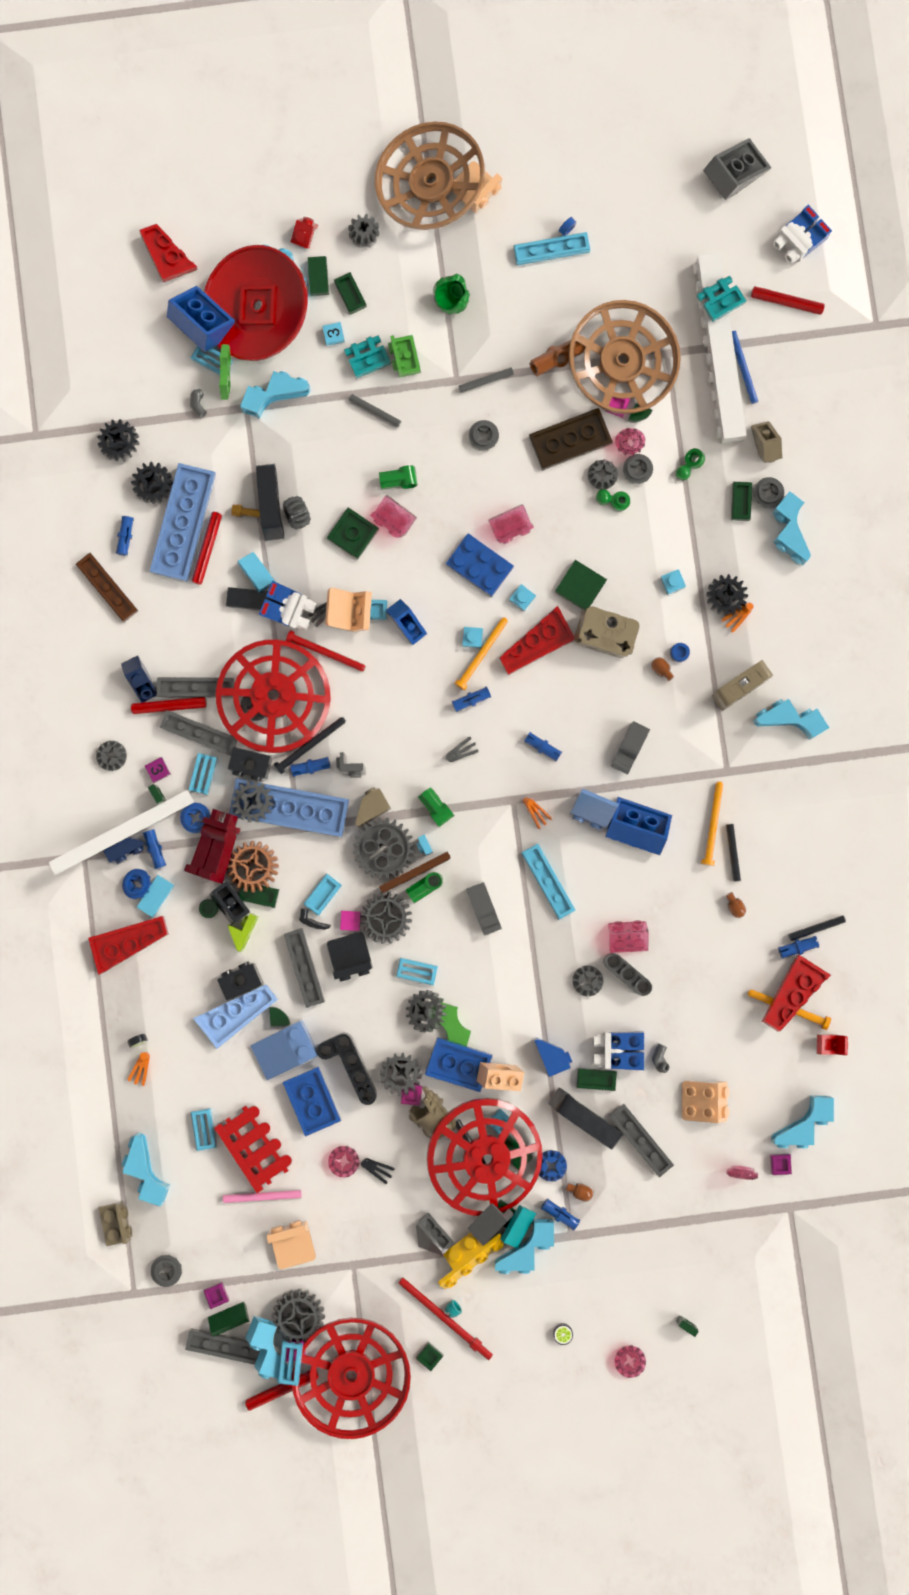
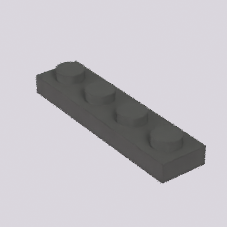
[157,677,234,698]
[160,710,238,756]
[284,928,325,1008]
[609,1103,674,1178]
[185,1328,260,1365]

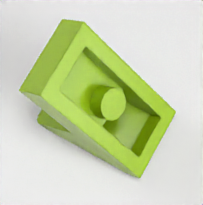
[228,913,259,952]

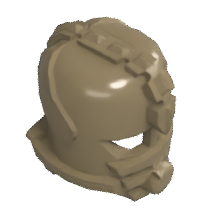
[409,1086,456,1140]

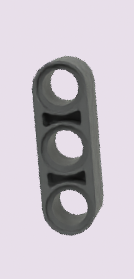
[603,953,652,996]

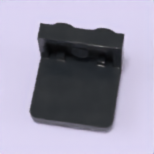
[327,932,373,982]

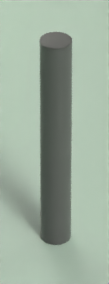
[458,367,514,393]
[349,394,401,427]

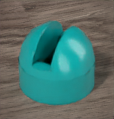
[445,1300,462,1318]

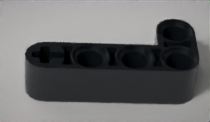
[256,463,284,541]
[317,1032,377,1105]
[548,1087,623,1150]

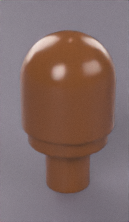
[651,657,674,681]
[726,892,746,918]
[566,1183,593,1202]

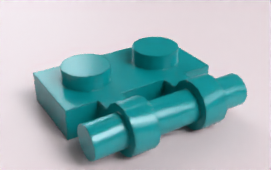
[696,276,746,322]
[344,335,391,379]

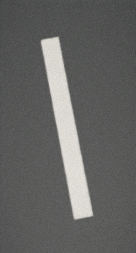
[48,790,194,875]

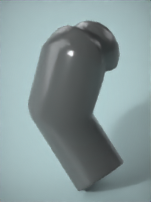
[190,389,207,418]
[652,1043,670,1073]

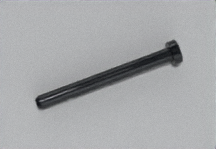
[274,717,346,775]

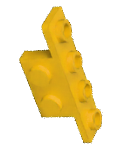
[438,1232,504,1289]

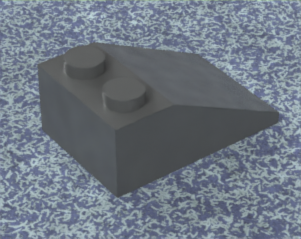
[703,138,772,200]

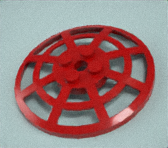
[216,639,331,753]
[426,1098,543,1216]
[292,1317,411,1439]

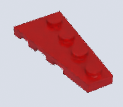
[761,955,831,1032]

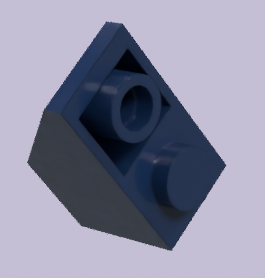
[121,655,157,703]
[103,837,147,865]

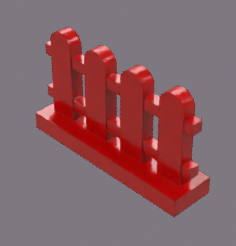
[214,1106,292,1194]

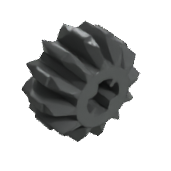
[348,214,380,248]
[283,496,311,529]

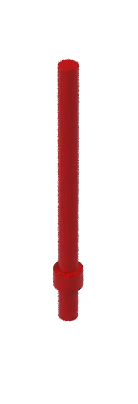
[398,1277,493,1361]

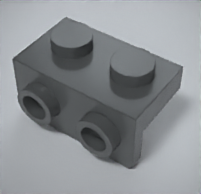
[336,752,366,778]

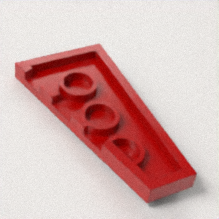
[499,606,574,675]
[88,916,169,975]

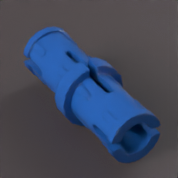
[116,516,134,556]
[452,686,491,712]
[524,732,562,762]
[291,757,331,777]
[143,829,167,869]
[778,936,820,959]
[541,1198,580,1231]

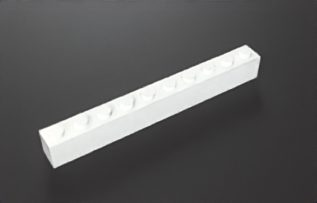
[693,253,747,444]

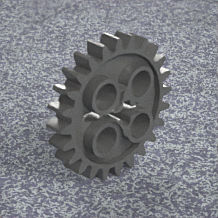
[353,818,415,880]

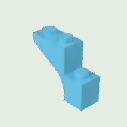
[240,371,311,418]
[772,491,811,565]
[753,699,829,740]
[771,1095,834,1149]
[122,1133,170,1207]
[495,1219,554,1274]
[245,1316,293,1381]

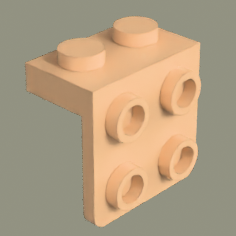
[451,161,503,213]
[325,588,372,632]
[682,1081,729,1123]
[267,1220,316,1269]

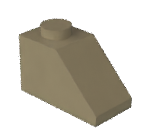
[751,421,783,463]
[355,787,391,828]

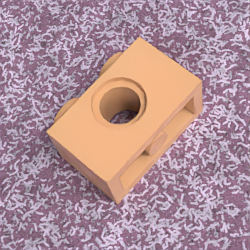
[477,1062,524,1091]

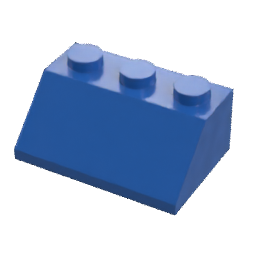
[166,286,235,352]
[605,797,672,855]

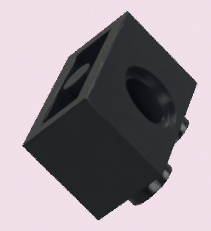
[228,747,273,782]
[209,881,250,925]
[217,961,264,1001]

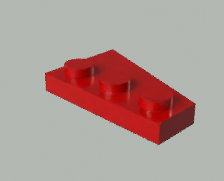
[139,224,197,282]

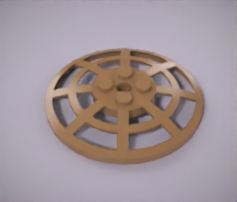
[375,121,485,230]
[568,300,681,414]

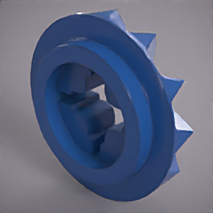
[180,803,210,833]
[122,869,152,900]
[536,1150,567,1182]

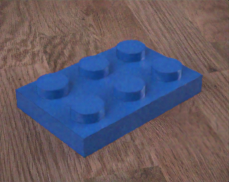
[446,533,514,597]
[425,1037,493,1092]
[283,1066,341,1137]

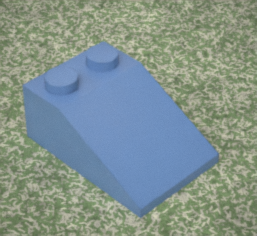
[570,789,619,830]
[250,1019,318,1080]

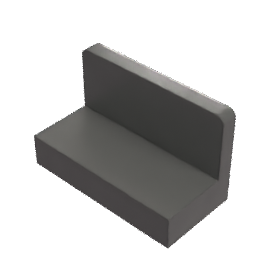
[468,1203,514,1246]

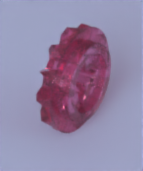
[615,428,646,456]
[328,1146,359,1178]
[726,1166,758,1180]
[614,1345,646,1378]

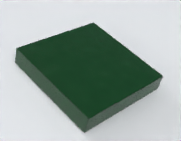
[327,507,379,560]
[555,559,607,610]

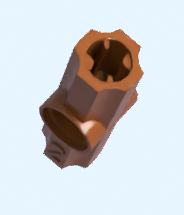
[529,340,585,377]

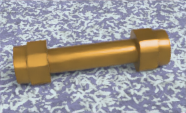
[231,504,260,518]

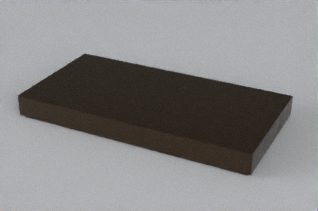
[529,408,613,471]

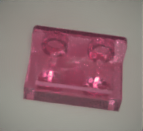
[370,495,417,538]
[488,504,534,544]
[608,920,649,953]

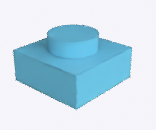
[660,569,686,595]
[509,584,536,611]
[462,627,483,648]
[416,834,433,856]

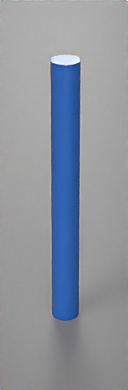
[732,331,758,404]

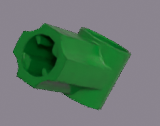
[379,465,418,490]
[418,787,455,827]
[405,872,443,904]

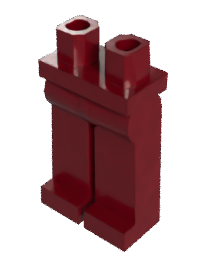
[184,809,241,884]

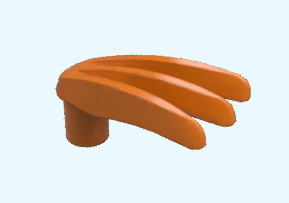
[721,603,754,633]
[523,797,552,829]
[128,1052,150,1086]

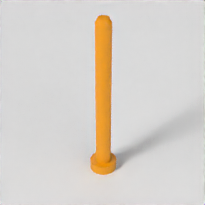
[454,617,508,691]
[701,781,723,866]
[748,989,831,1030]

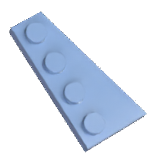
[193,984,278,1049]

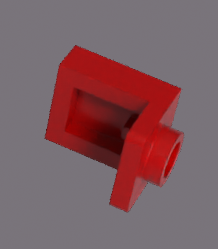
[290,216,318,249]
[817,1034,848,1056]

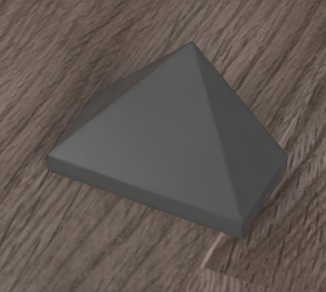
[416,1212,454,1256]

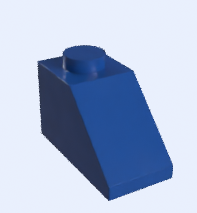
[386,599,427,645]
[534,1038,572,1077]

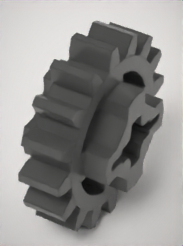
[232,781,274,823]
[406,990,447,1033]
[380,1053,422,1096]

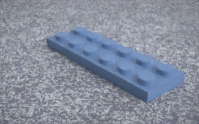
[149,463,216,582]
[229,779,349,837]

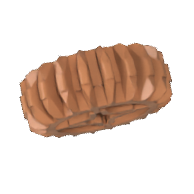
[227,841,279,893]

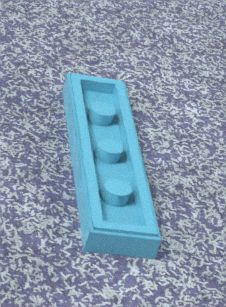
[513,232,590,265]
[521,844,576,920]

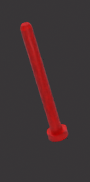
[286,630,366,671]

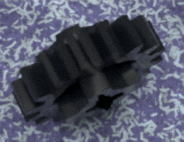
[97,419,140,462]
[131,461,173,504]
[706,574,748,616]

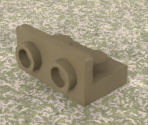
[99,1201,132,1246]

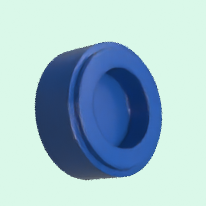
[558,217,576,236]
[670,643,690,662]

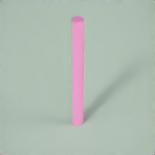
[223,1190,301,1203]

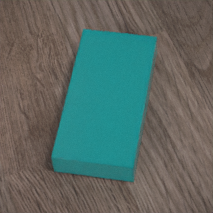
[500,1205,536,1248]

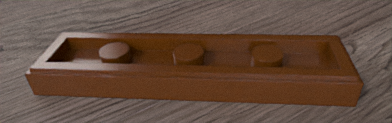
[76,553,139,623]
[379,851,451,893]

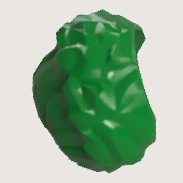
[433,273,470,315]

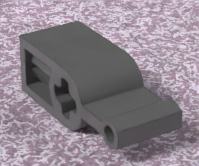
[611,721,650,775]
[466,882,502,936]

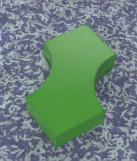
[219,344,231,400]
[440,1002,471,1046]

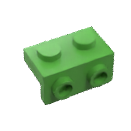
[388,335,421,378]

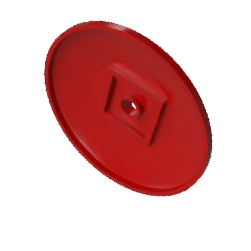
[204,245,308,361]

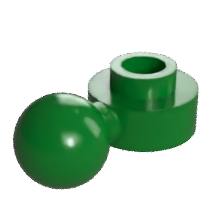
[676,448,705,480]
[596,489,630,512]

